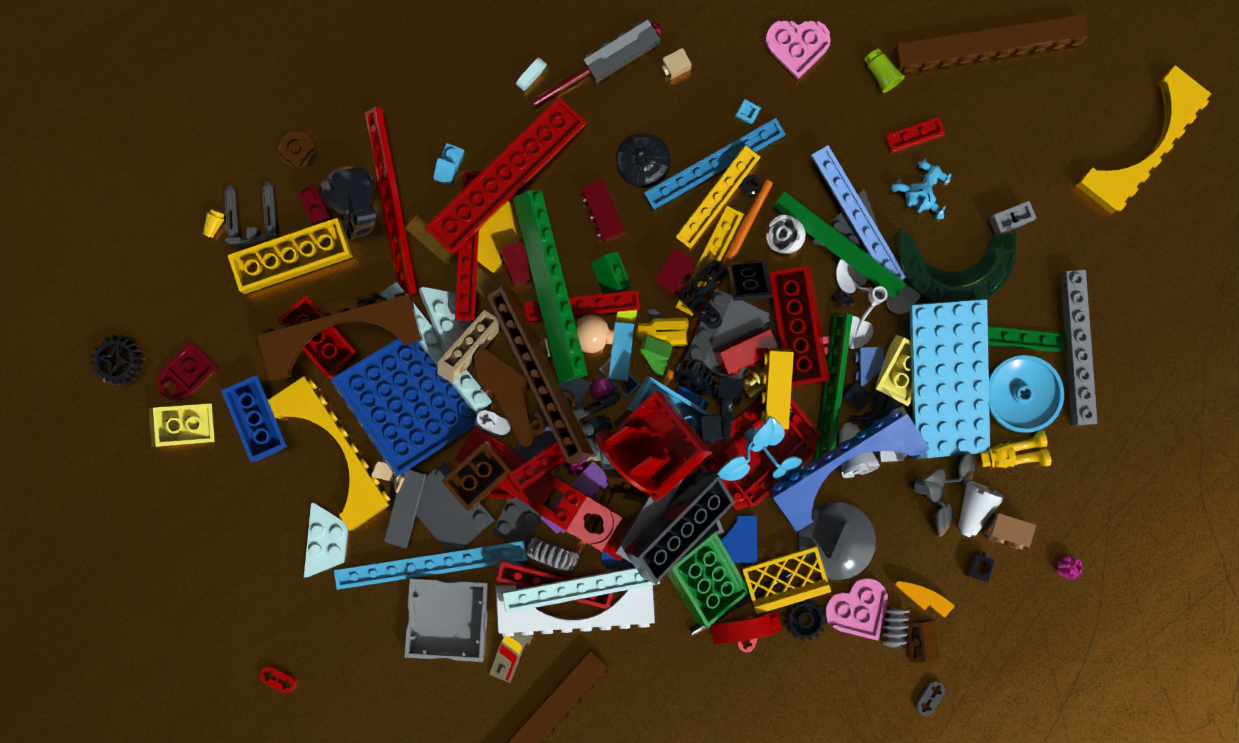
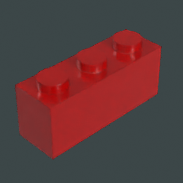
[714,329,778,376]

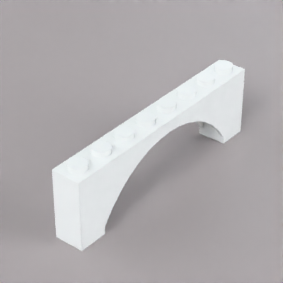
[495,584,655,637]

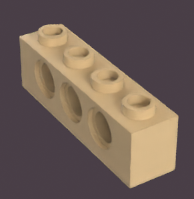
[437,310,500,384]

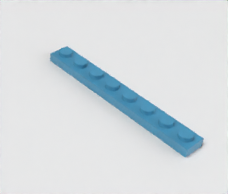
[644,118,785,210]

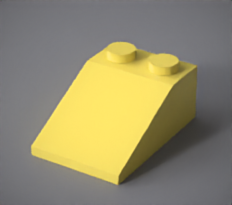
[875,335,912,406]
[149,404,215,447]

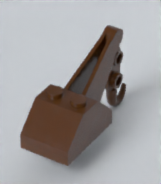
[474,346,576,448]

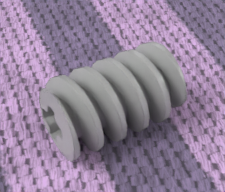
[881,607,910,649]

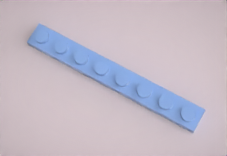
[811,146,906,280]

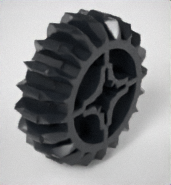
[90,335,144,386]

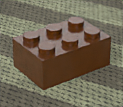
[442,441,515,511]

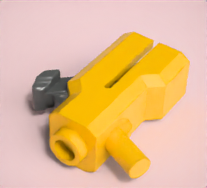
[635,309,689,355]

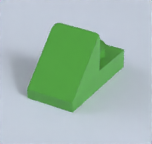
[640,335,672,376]

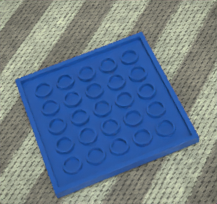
[330,338,490,478]

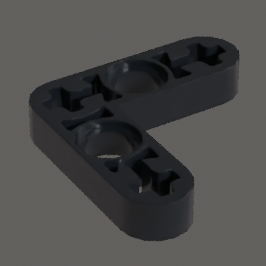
[679,261,726,329]

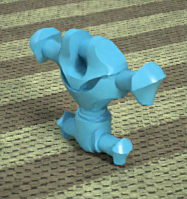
[890,158,951,219]

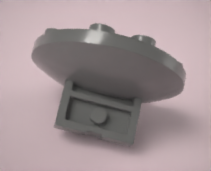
[798,502,876,580]

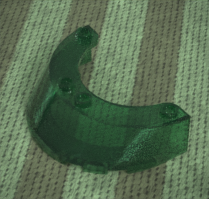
[895,228,1017,302]

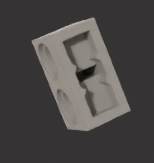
[989,201,1037,236]

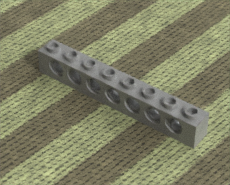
[1060,270,1098,426]

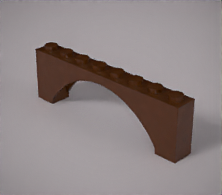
[257,292,423,382]

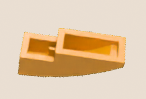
[893,580,955,618]

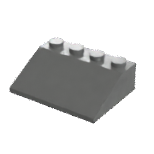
[684,289,770,379]
[416,461,496,552]

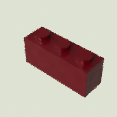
[580,179,625,243]

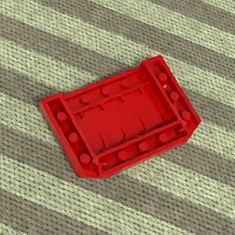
[697,395,821,511]

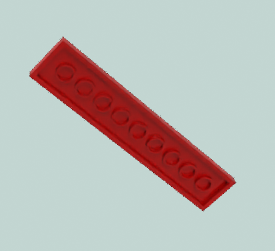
[424,97,586,256]

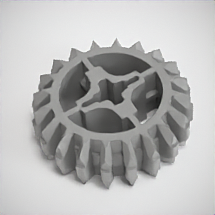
[527,538,579,572]

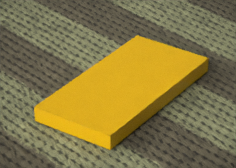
[478,194,523,274]

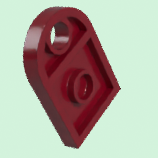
[157,341,219,401]

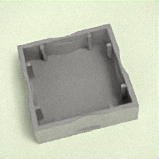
[405,577,490,662]

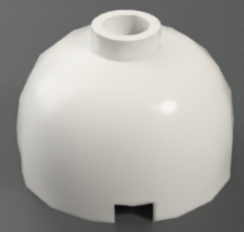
[766,215,806,254]

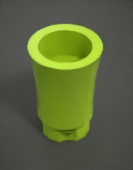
[864,48,905,93]

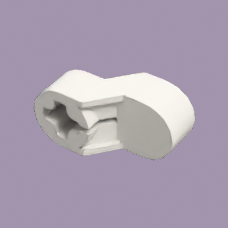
[475,410,511,437]

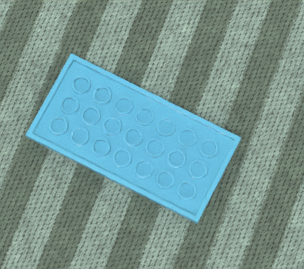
[910,299,990,459]

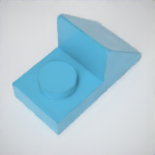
[433,143,465,186]

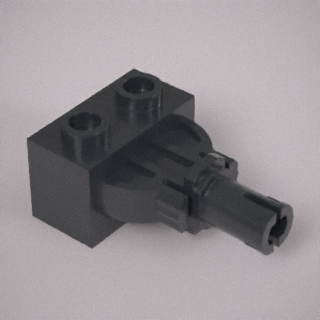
[713,377,743,440]

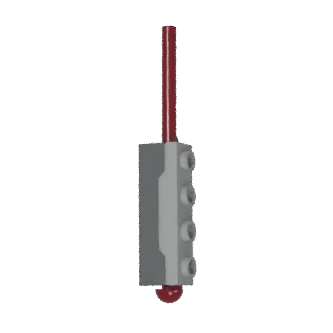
[532,20,662,106]

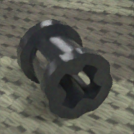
[742,175,760,195]

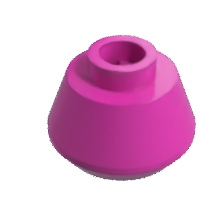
[590,376,615,399]

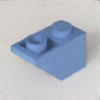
[855,347,884,387]

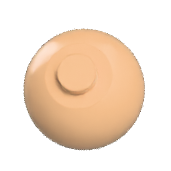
[575,315,614,353]

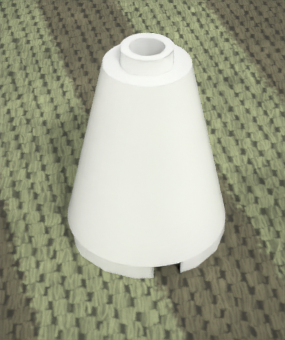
[838,422,880,478]
[958,481,1004,537]

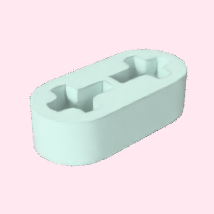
[516,58,547,91]

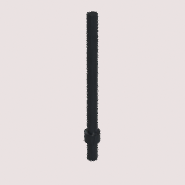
[689,571,791,635]

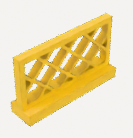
[742,545,831,615]

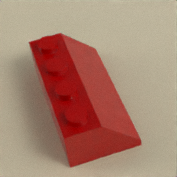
[277,295,357,379]

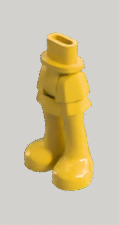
[980,430,1051,468]

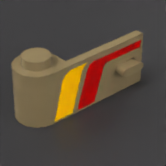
[489,632,534,683]

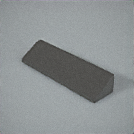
[384,468,427,548]

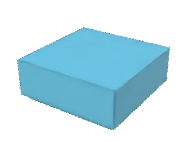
[735,99,761,125]

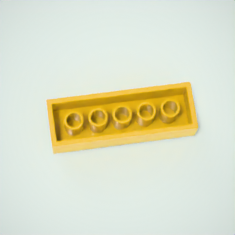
[228,218,353,294]

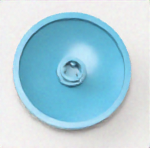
[988,355,1064,433]

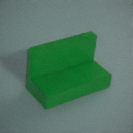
[591,252,632,294]

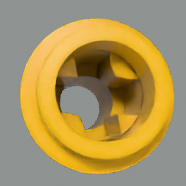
[202,208,225,238]

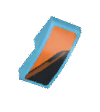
[599,358,640,397]

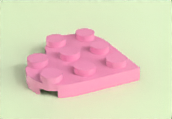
[765,21,831,80]
[825,578,888,641]

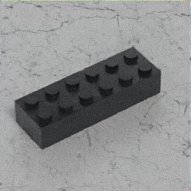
[624,470,735,585]

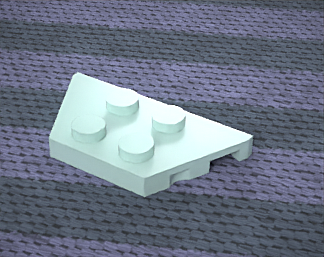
[418,287,473,354]
[304,503,348,577]

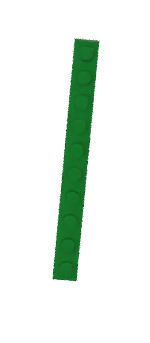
[513,191,588,383]

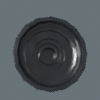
[615,133,671,188]

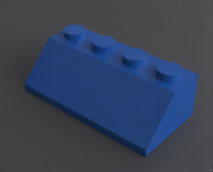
[221,375,287,462]

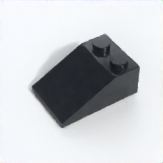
[727,259,773,301]

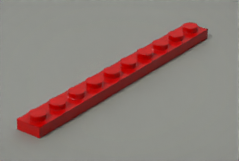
[365,107,417,295]

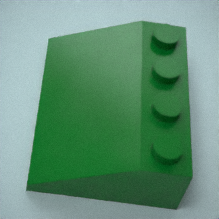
[667,531,749,628]

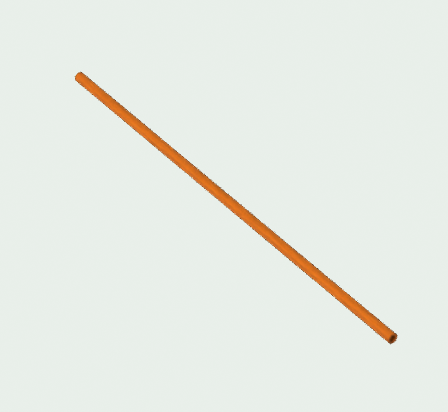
[562,179,773,576]

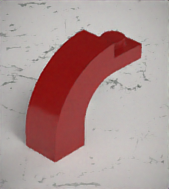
[711,611,782,644]

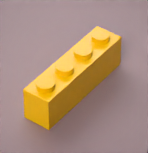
[760,348,794,429]

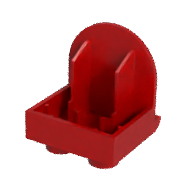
[595,391,712,502]

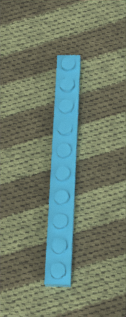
[334,540,528,590]

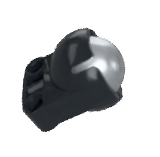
[319,166,376,240]

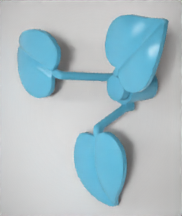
[716,416,804,482]

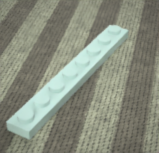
[381,282,492,414]
[502,567,660,613]

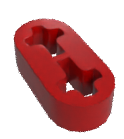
[260,666,297,693]

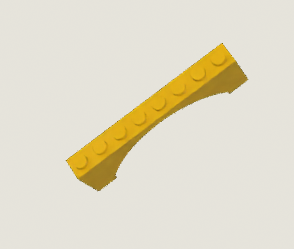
[1076,65,1211,214]
[268,376,391,531]

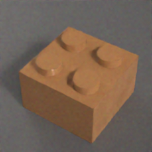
[983,513,1036,550]

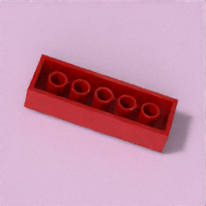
[769,265,830,387]

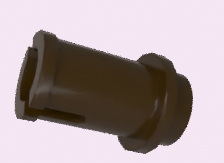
[356,292,382,305]

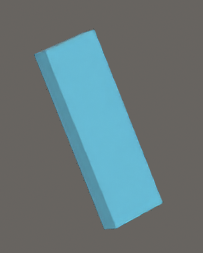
[609,322,634,382]

